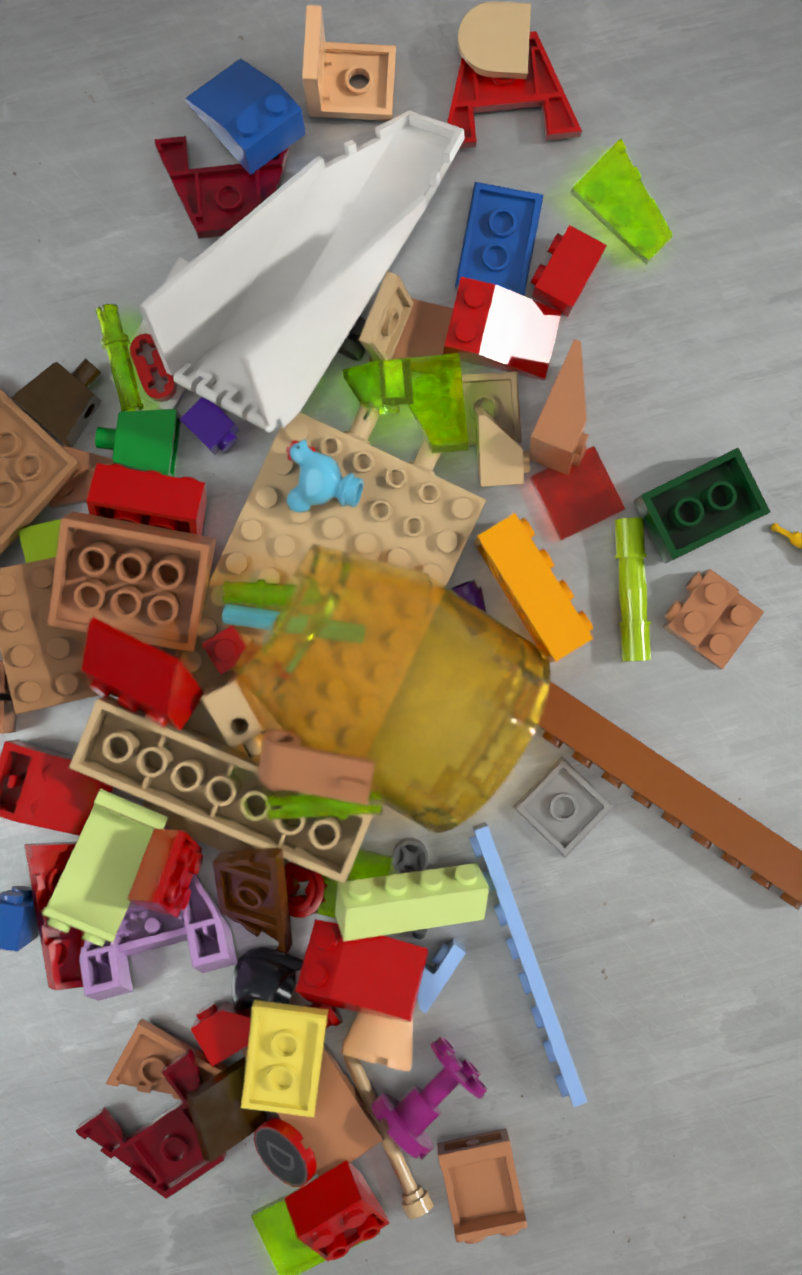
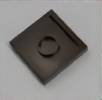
[186,1057,268,1163]

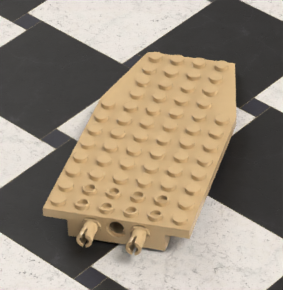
[143,402,486,859]

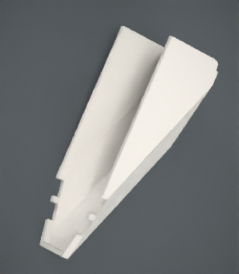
[139,110,465,432]

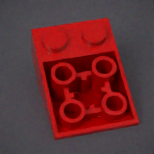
[0,739,114,836]

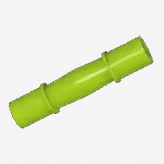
[615,517,651,662]

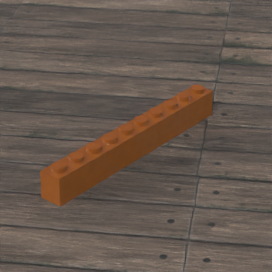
[509,671,802,910]

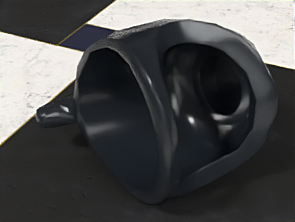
[231,947,304,1010]

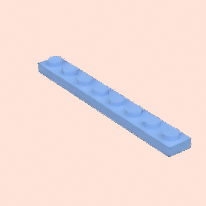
[469,822,587,1107]

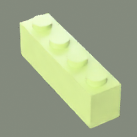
[335,863,489,941]

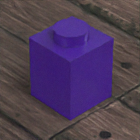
[180,397,240,455]

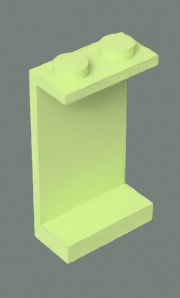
[43,789,168,947]

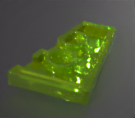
[570,138,673,265]

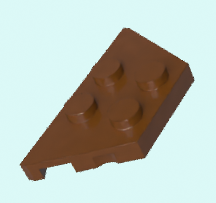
[212,847,293,953]

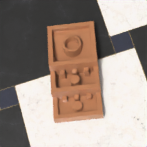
[242,1043,384,1177]

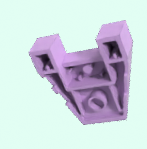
[80,827,237,1001]

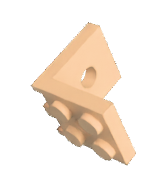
[302,5,396,121]

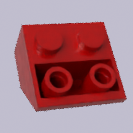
[128,829,203,918]
[284,1160,390,1262]

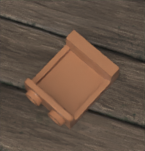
[437,1128,528,1244]

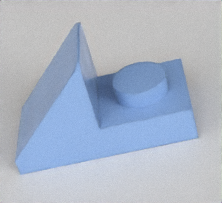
[417,938,466,1013]

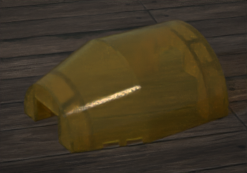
[232,544,550,833]

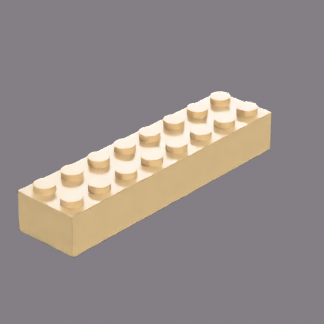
[69,696,375,884]

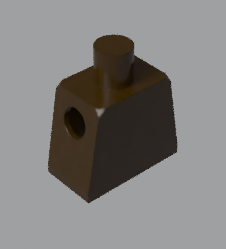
[11,358,102,447]

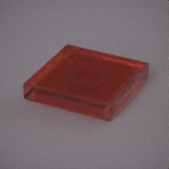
[530,446,625,541]

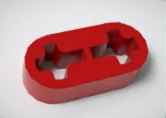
[130,333,177,402]

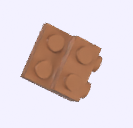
[663,569,764,669]

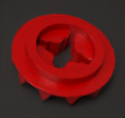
[284,861,328,918]

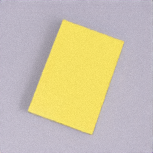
[241,1000,328,1117]

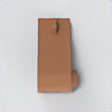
[258,729,375,805]

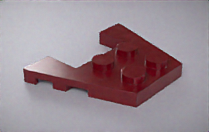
[154,136,290,239]
[75,1049,227,1199]

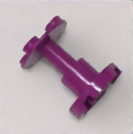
[371,1036,488,1160]

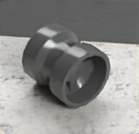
[337,316,367,361]
[393,838,428,874]

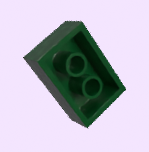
[633,447,771,564]

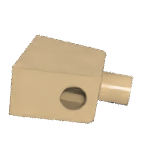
[201,666,267,758]

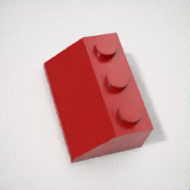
[86,463,207,535]
[81,617,204,731]

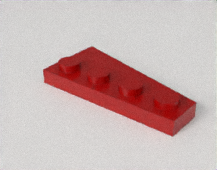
[24,842,85,991]

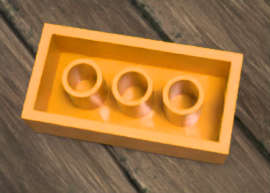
[473,513,594,663]

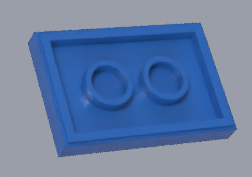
[455,182,544,296]

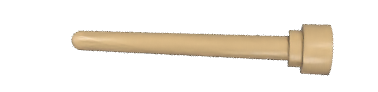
[343,1055,434,1219]

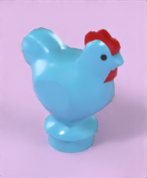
[286,439,364,513]

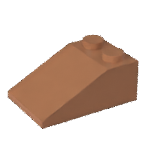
[529,339,589,475]

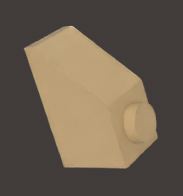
[475,408,530,487]

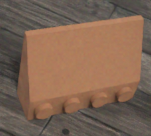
[48,511,216,652]

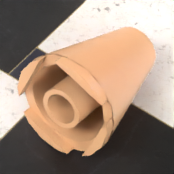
[341,1012,413,1071]

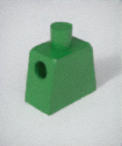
[95,409,182,477]

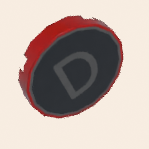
[254,1118,317,1187]

